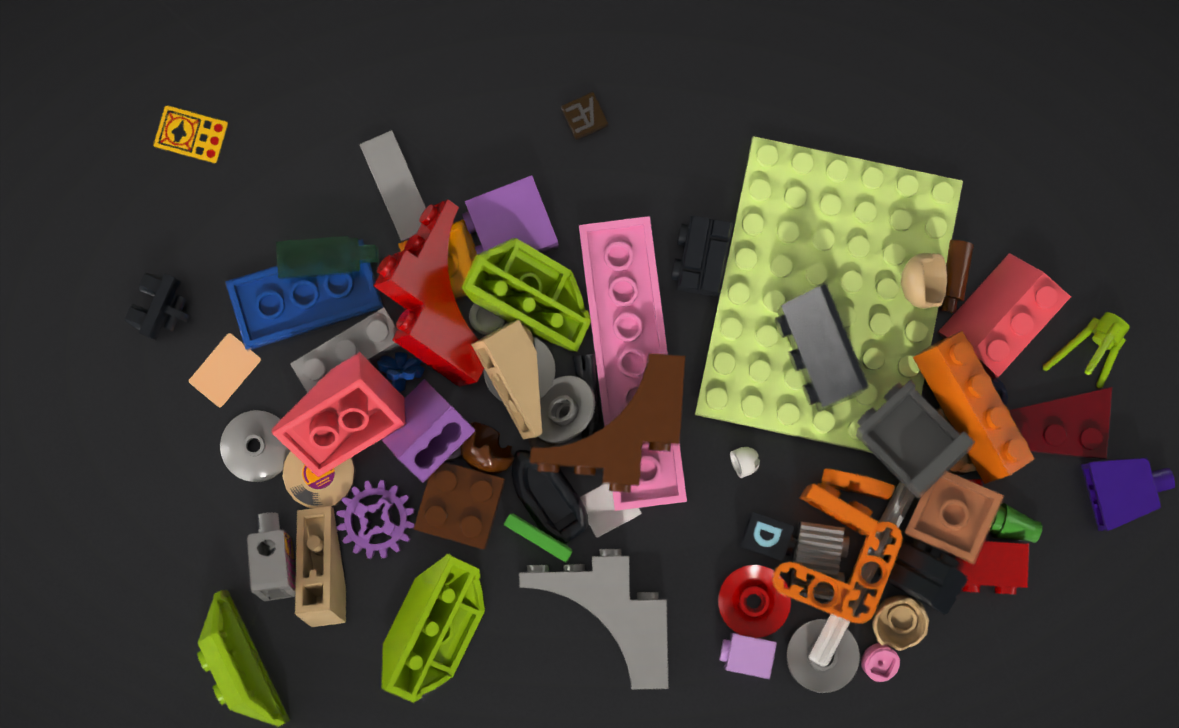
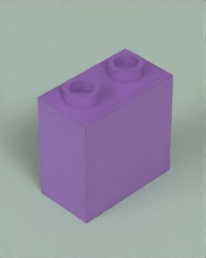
[462,175,559,254]
[381,379,476,482]

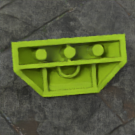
[461,238,591,352]
[382,554,485,702]
[197,590,290,727]

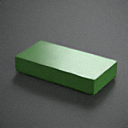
[503,513,573,562]

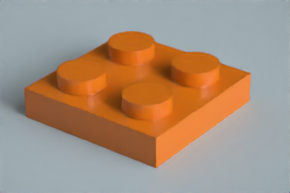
[799,482,878,535]

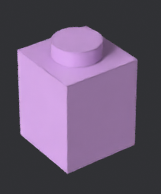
[719,633,777,679]

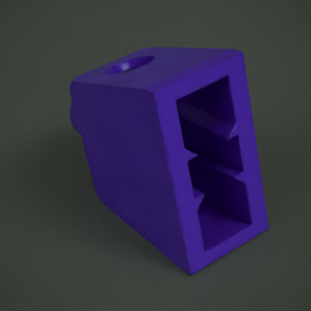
[1081,458,1175,531]

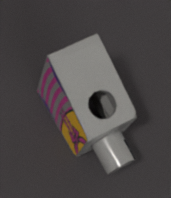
[247,512,296,601]

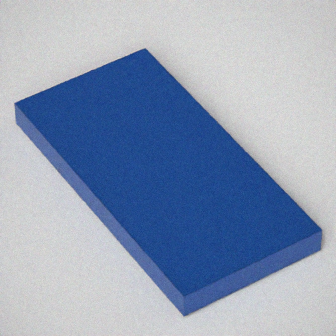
[225,239,384,351]

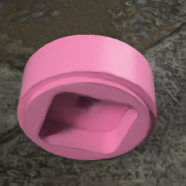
[861,643,900,682]

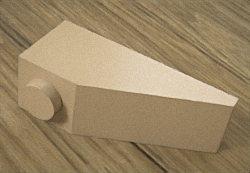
[471,320,542,439]
[295,506,346,627]

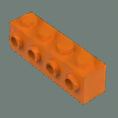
[913,331,1035,484]

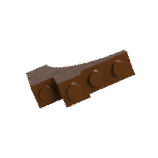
[530,353,685,493]

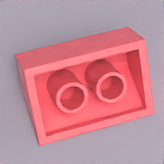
[937,253,1071,379]

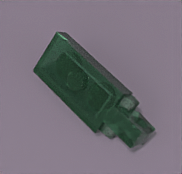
[276,236,379,279]

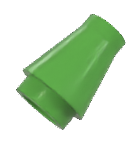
[989,503,1042,543]

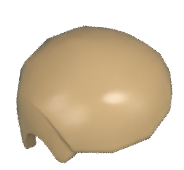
[901,253,947,308]
[872,594,929,651]

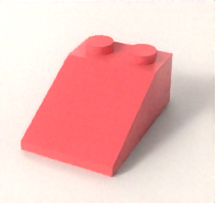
[272,352,405,477]

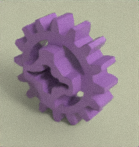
[336,480,416,559]

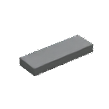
[359,130,426,242]

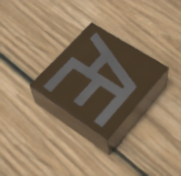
[561,92,608,140]

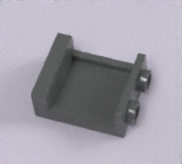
[856,380,974,499]

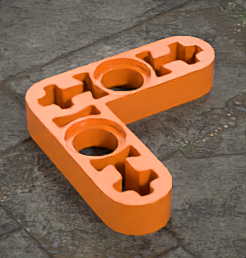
[772,521,902,624]

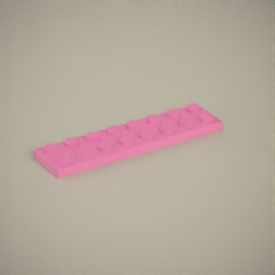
[579,216,687,511]

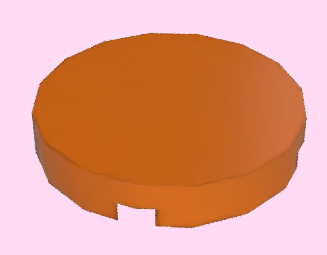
[821,469,895,500]

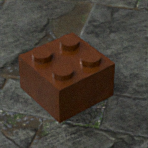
[413,462,506,550]

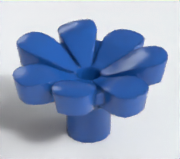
[377,352,425,391]

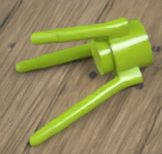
[1042,312,1130,389]

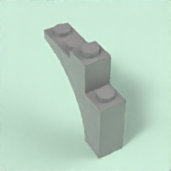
[519,549,668,689]

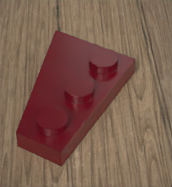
[1009,387,1112,459]

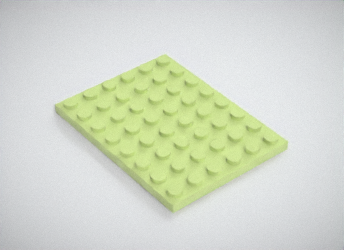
[695,136,963,453]

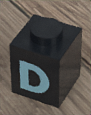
[739,512,798,561]

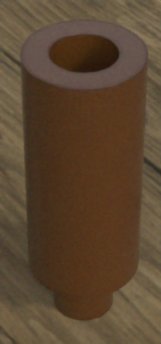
[941,240,974,313]

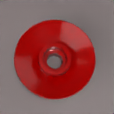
[718,565,791,638]

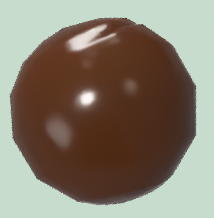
[460,422,514,475]

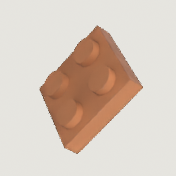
[905,472,1004,564]

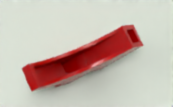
[374,199,484,387]

